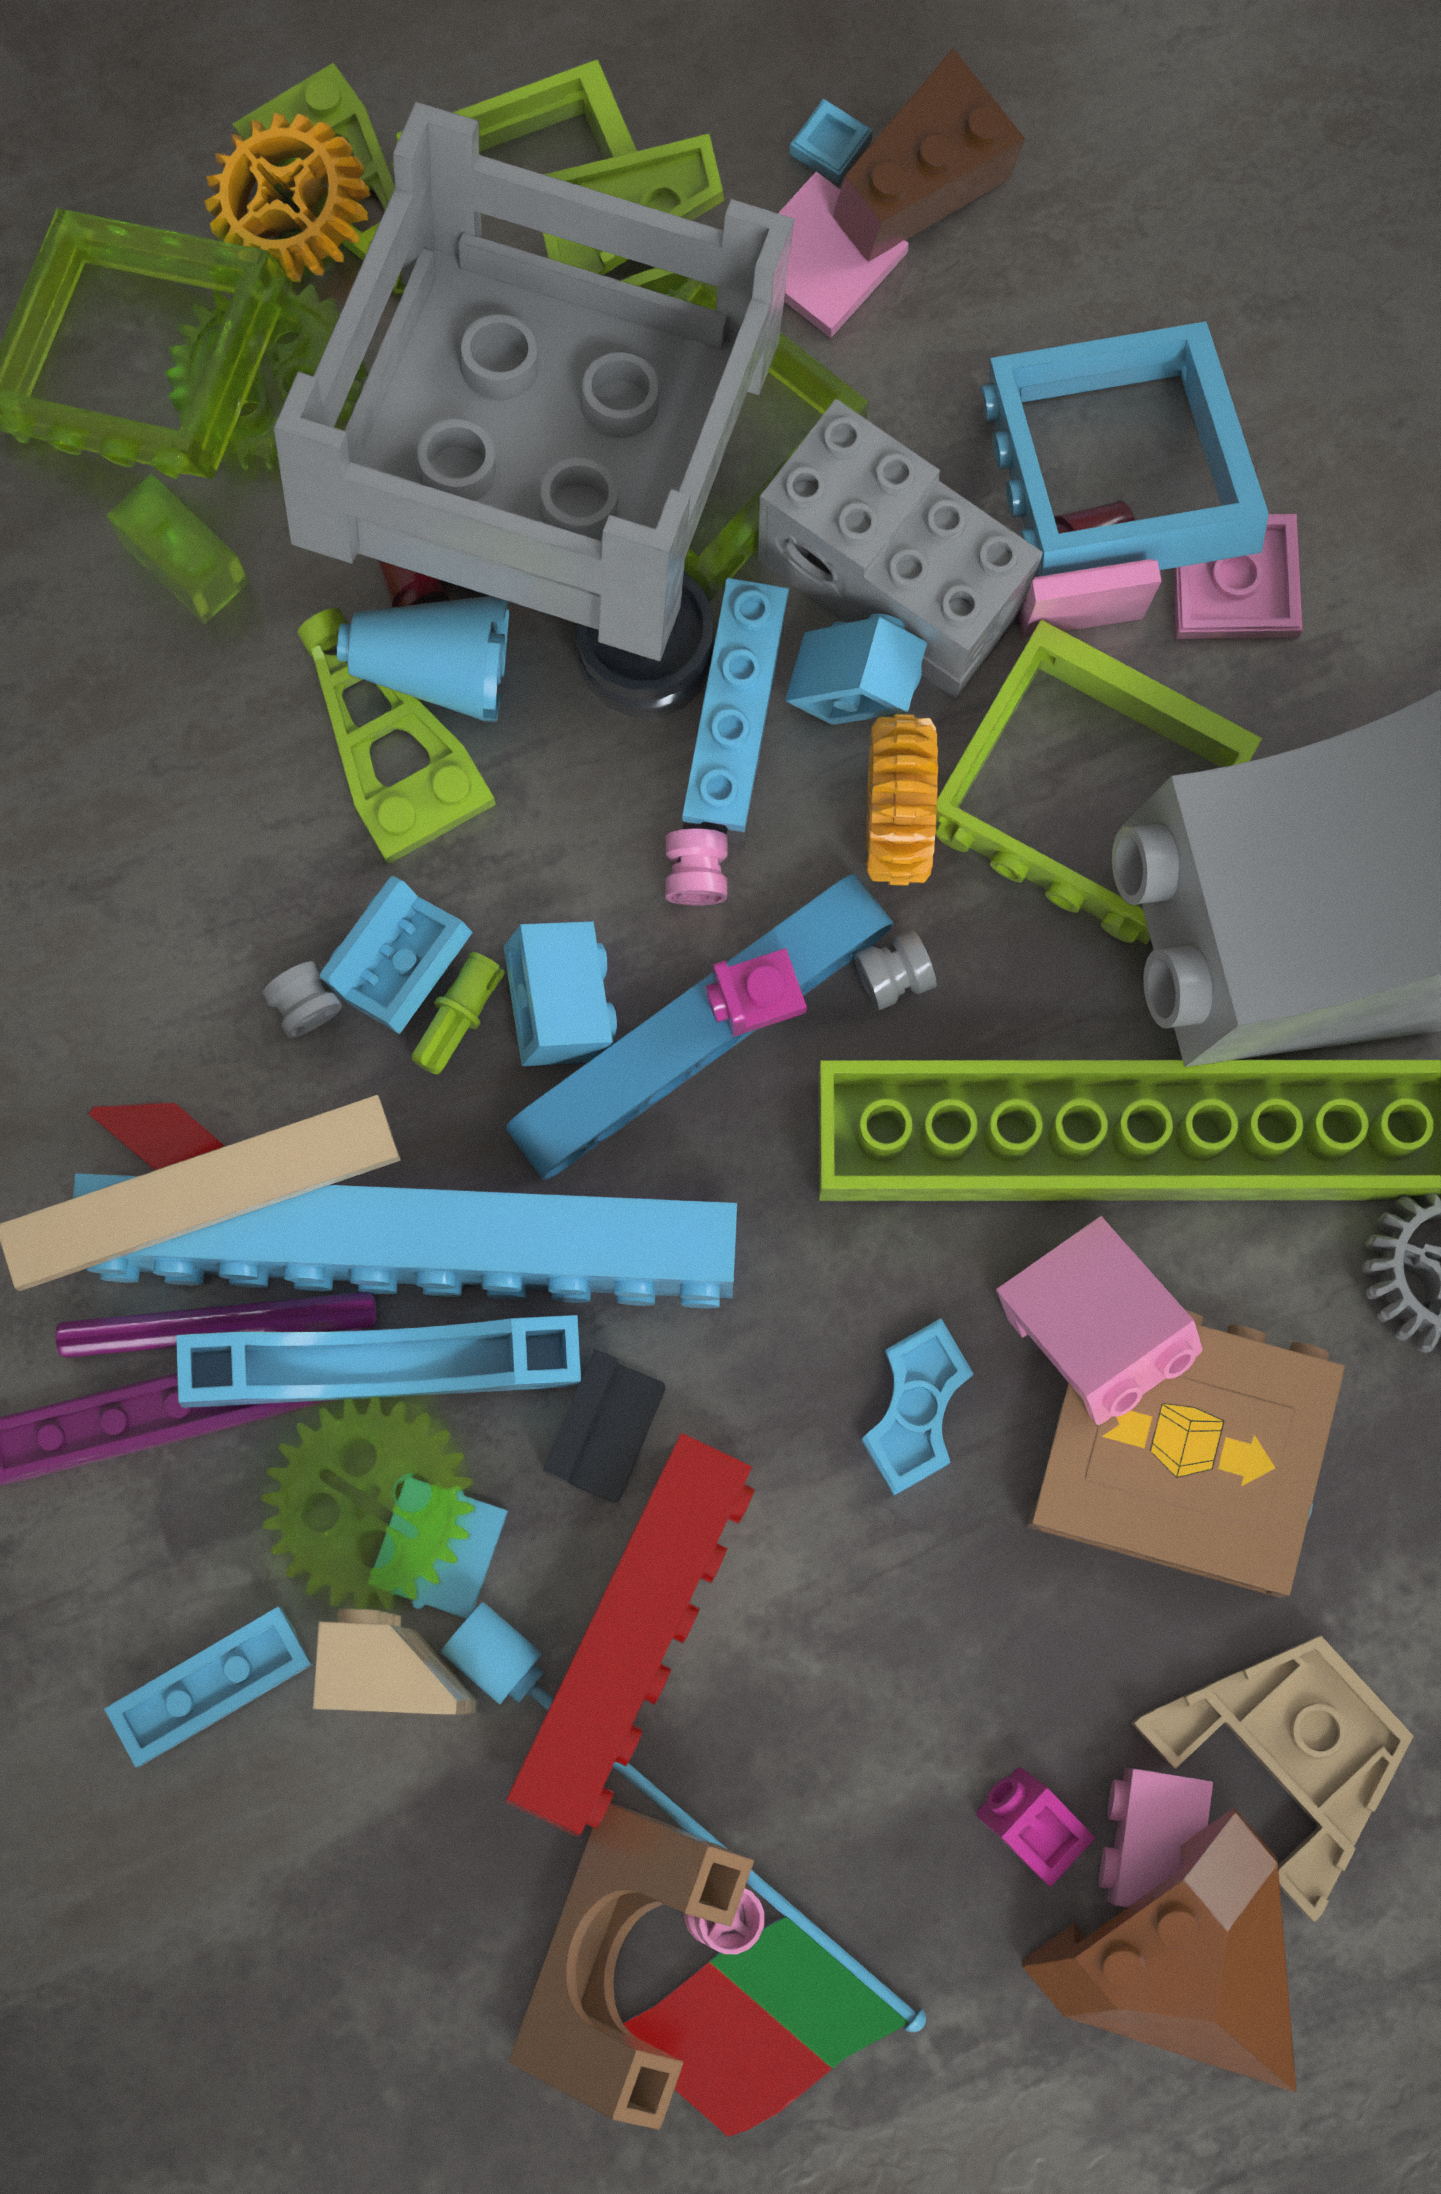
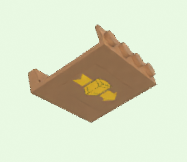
[1026,1310,1345,1598]

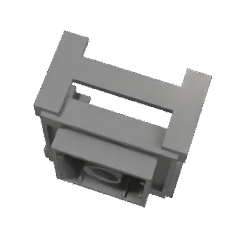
[274,102,795,661]

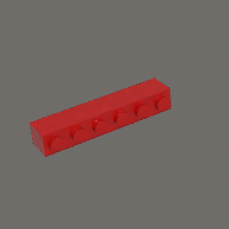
[505,1432,755,1837]

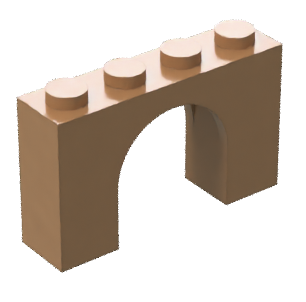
[508,1803,754,2130]

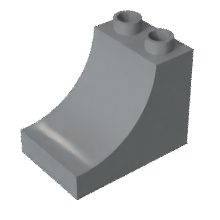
[1112,689,1441,1067]

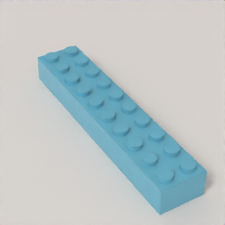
[73,1174,737,1309]

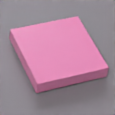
[778,171,909,338]
[1173,514,1302,639]
[1019,559,1162,638]

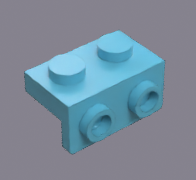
[320,876,473,1034]

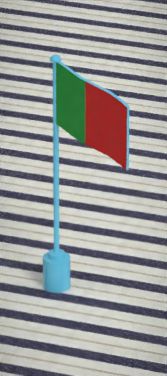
[440,1602,926,2137]

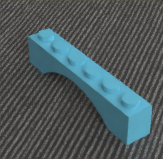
[176,1315,581,1408]

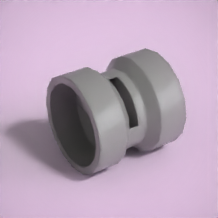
[853,929,937,1011]

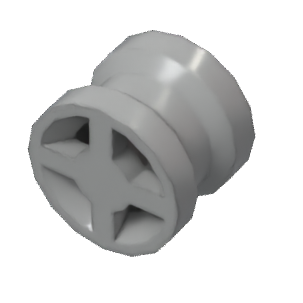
[262,961,342,1039]

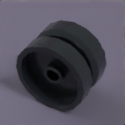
[576,571,713,718]

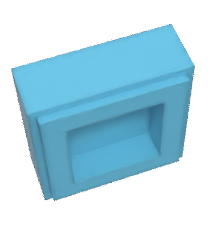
[789,99,873,185]

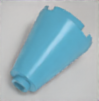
[337,596,509,722]

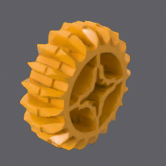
[204,112,370,283]
[866,714,938,886]

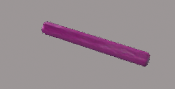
[55,1292,378,1358]

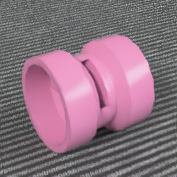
[665,829,728,906]
[683,1888,764,1954]

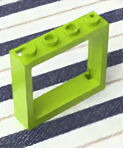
[391,59,688,299]
[935,619,1262,944]

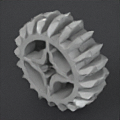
[1362,1193,1441,1353]

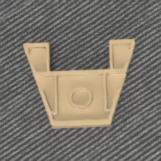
[1131,1636,1414,1922]

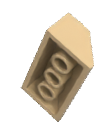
[313,1609,478,1715]

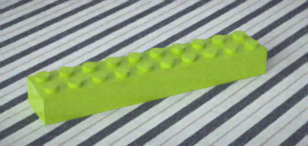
[818,1060,1441,1201]

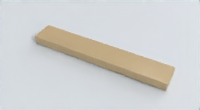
[0,1095,401,1291]

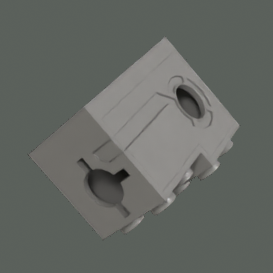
[758,399,1043,700]

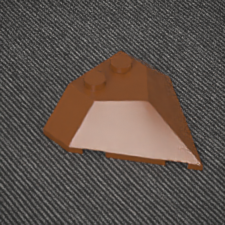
[1022,1807,1297,2093]

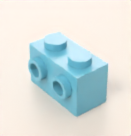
[785,614,927,725]
[503,921,617,1066]

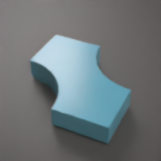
[861,1318,973,1496]

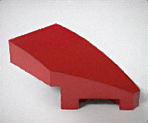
[87,1101,224,1171]

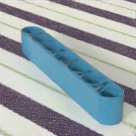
[505,873,894,1181]

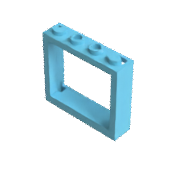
[980,321,1269,577]

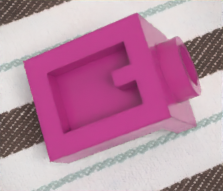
[705,948,807,1037]
[976,1767,1095,1887]

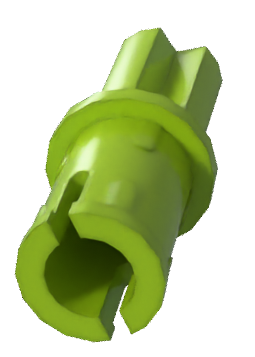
[412,952,505,1075]

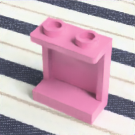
[996,1216,1202,1425]

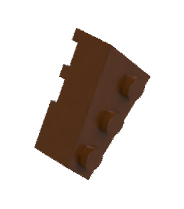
[833,48,1025,262]

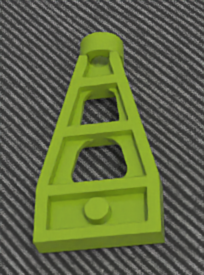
[233,63,406,294]
[297,608,496,865]

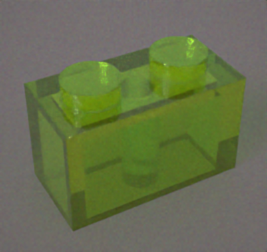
[106,474,249,624]

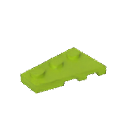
[542,134,725,275]

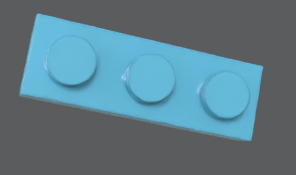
[104,1606,313,1767]

